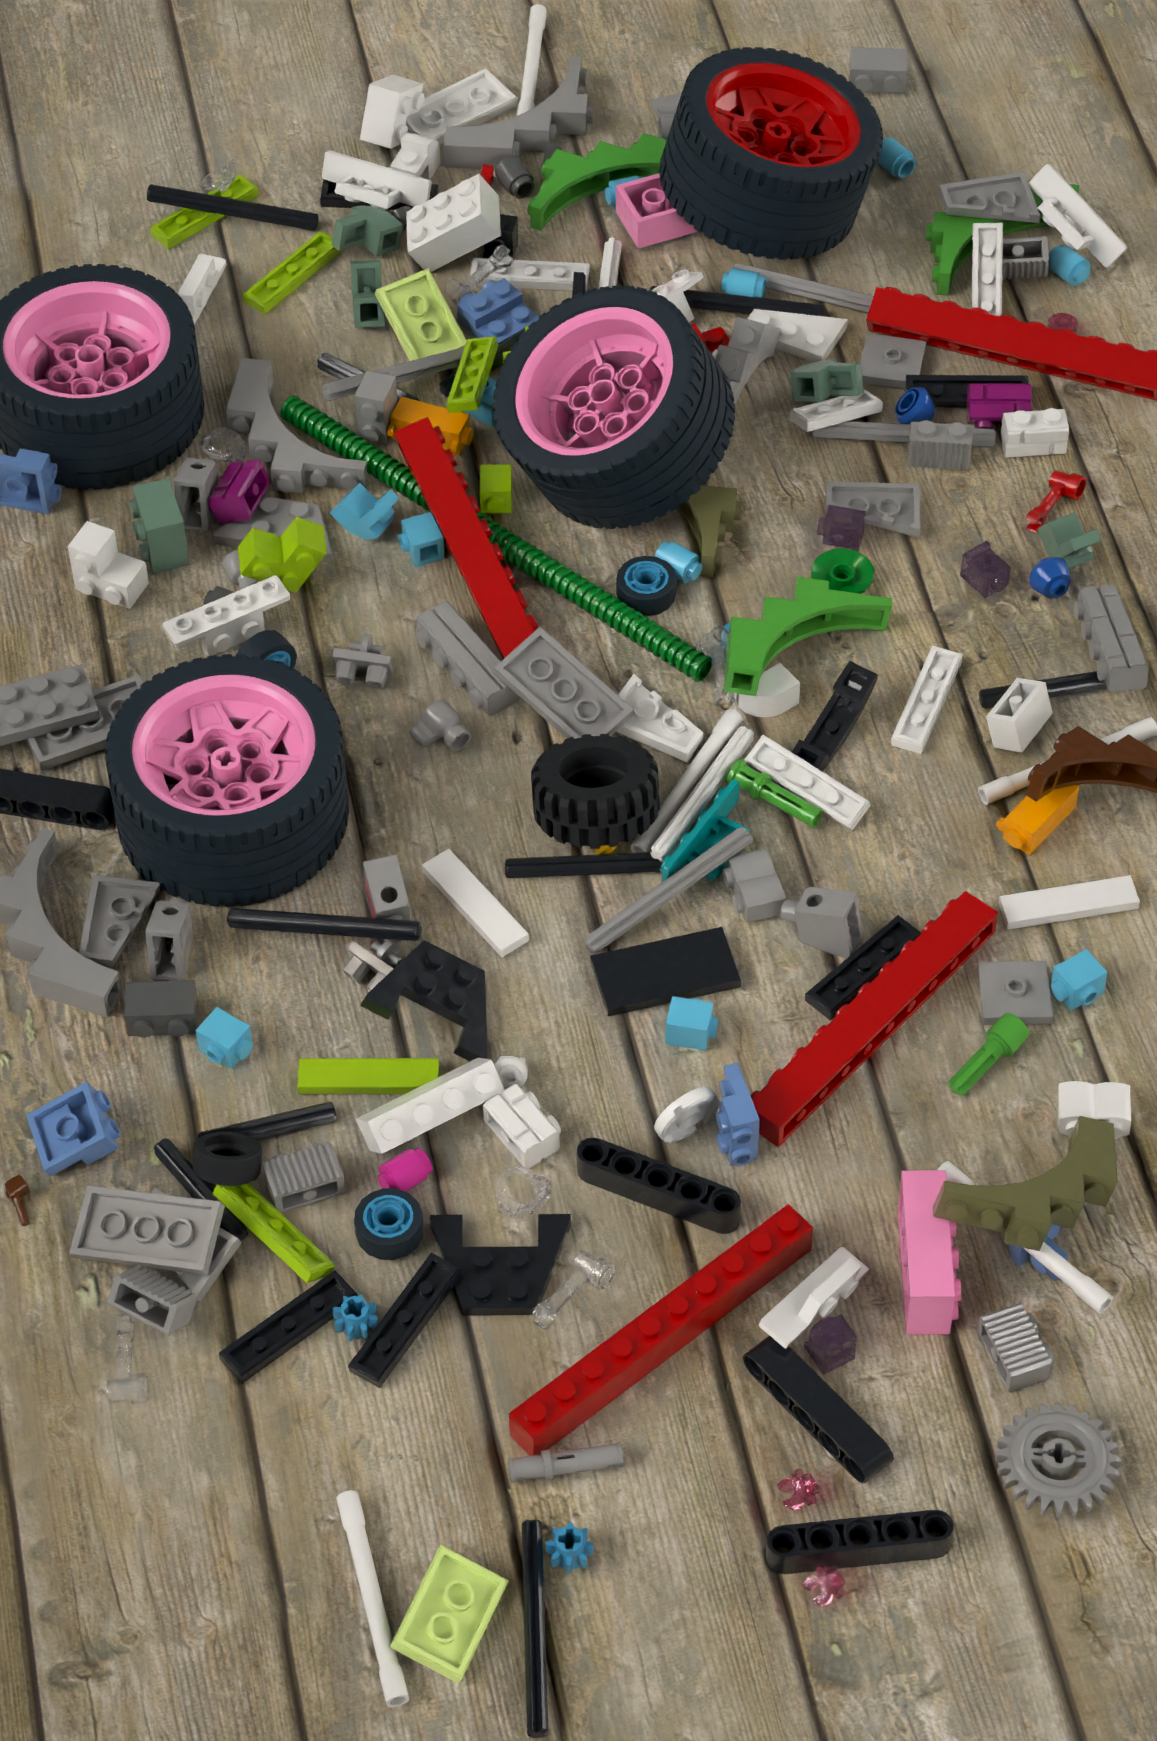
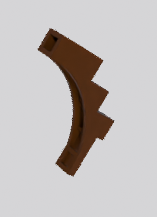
[1026,726,1157,802]

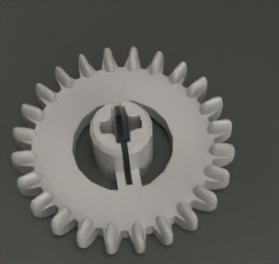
[995,1403,1121,1519]

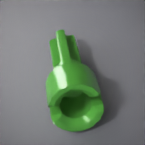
[948,1013,1030,1096]

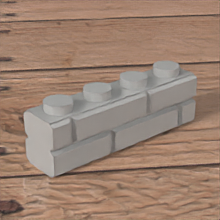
[1074,584,1149,693]
[415,601,520,716]

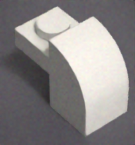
[390,133,441,180]
[738,663,800,717]

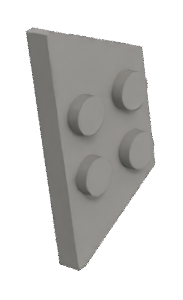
[214,496,332,563]

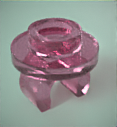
[777,1469,819,1510]
[802,1564,846,1607]

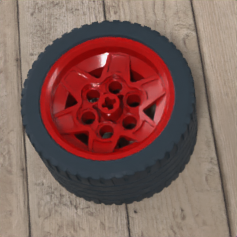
[659,47,883,260]

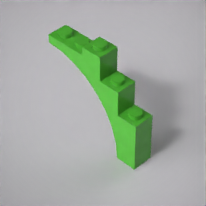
[527,133,667,231]
[925,180,1079,296]
[724,577,892,696]

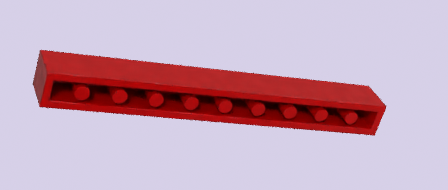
[866,287,1157,401]
[394,417,539,659]
[750,891,998,1147]
[509,1204,813,1456]

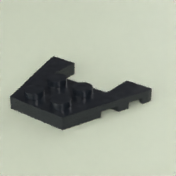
[360,940,488,1062]
[430,1214,571,1316]

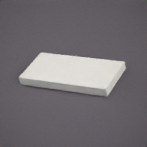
[406,69,519,145]

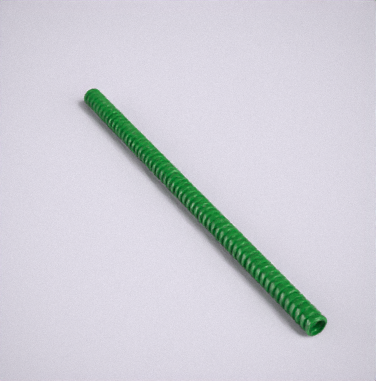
[280,395,712,682]

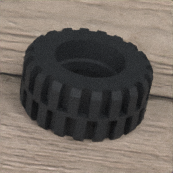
[531,733,660,849]

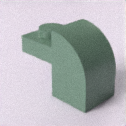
[332,206,403,256]
[350,260,385,328]
[790,360,864,402]
[1037,512,1102,568]

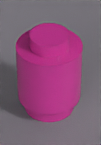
[377,1148,433,1192]

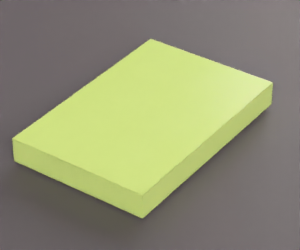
[374,268,467,361]
[390,1545,509,1684]

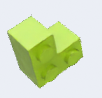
[238,517,327,593]

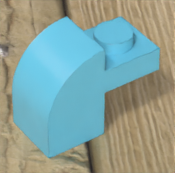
[330,483,399,540]

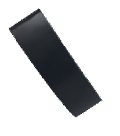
[792,661,878,772]

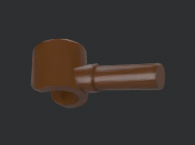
[5,1175,30,1226]

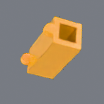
[387,397,474,457]
[996,785,1080,855]

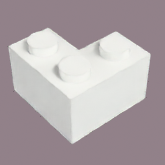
[360,75,424,149]
[68,521,149,609]

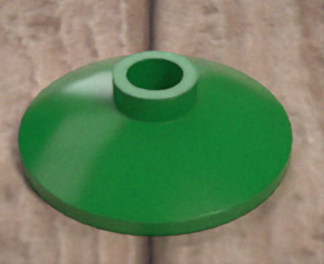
[811,548,874,594]

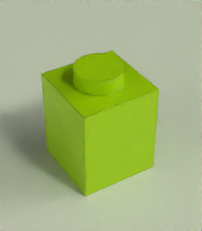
[480,464,512,513]

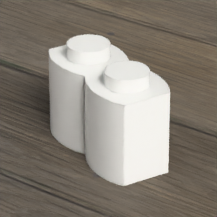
[1057,1081,1131,1139]

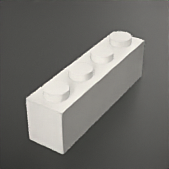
[356,1058,505,1154]

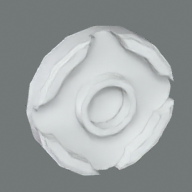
[654,1087,720,1143]

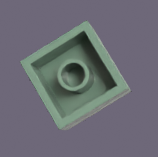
[129,478,190,574]

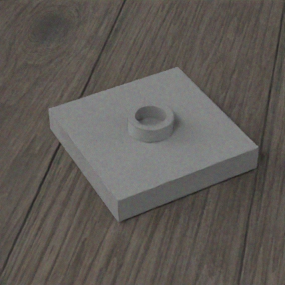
[861,333,927,389]
[977,961,1053,1025]

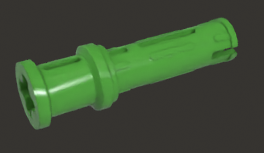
[726,759,823,828]

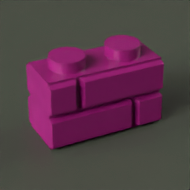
[967,384,1031,429]
[208,459,271,524]

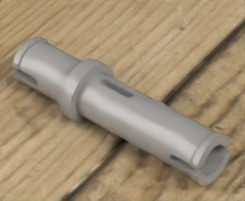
[508,1442,624,1483]

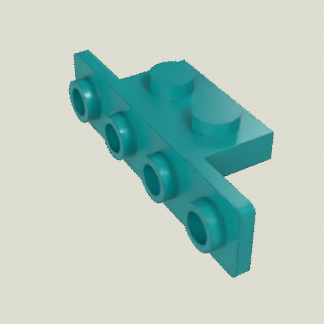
[660,779,750,882]

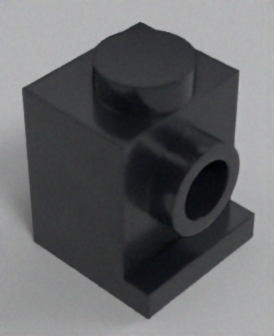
[483,214,518,260]

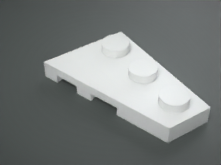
[747,309,848,362]
[616,674,703,762]

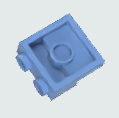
[457,278,539,345]
[0,448,61,515]
[715,1063,760,1166]
[27,1082,121,1176]

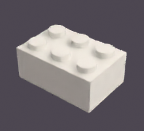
[406,174,501,272]

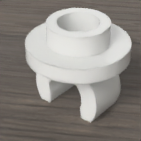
[494,1056,528,1089]

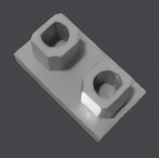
[332,634,395,689]
[343,940,403,991]

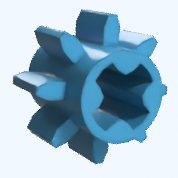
[333,1294,378,1342]
[546,1522,594,1574]

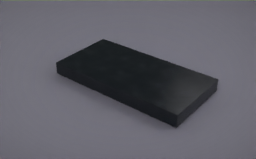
[590,927,741,1016]

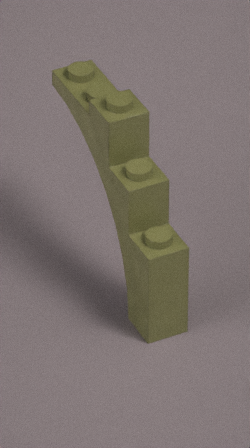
[676,480,742,578]
[933,1116,1118,1251]

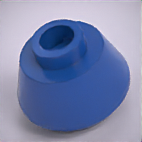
[895,387,935,424]
[1029,557,1071,598]

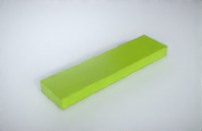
[150,174,259,250]
[242,231,343,315]
[446,336,498,413]
[297,1058,439,1094]
[212,1183,335,1283]

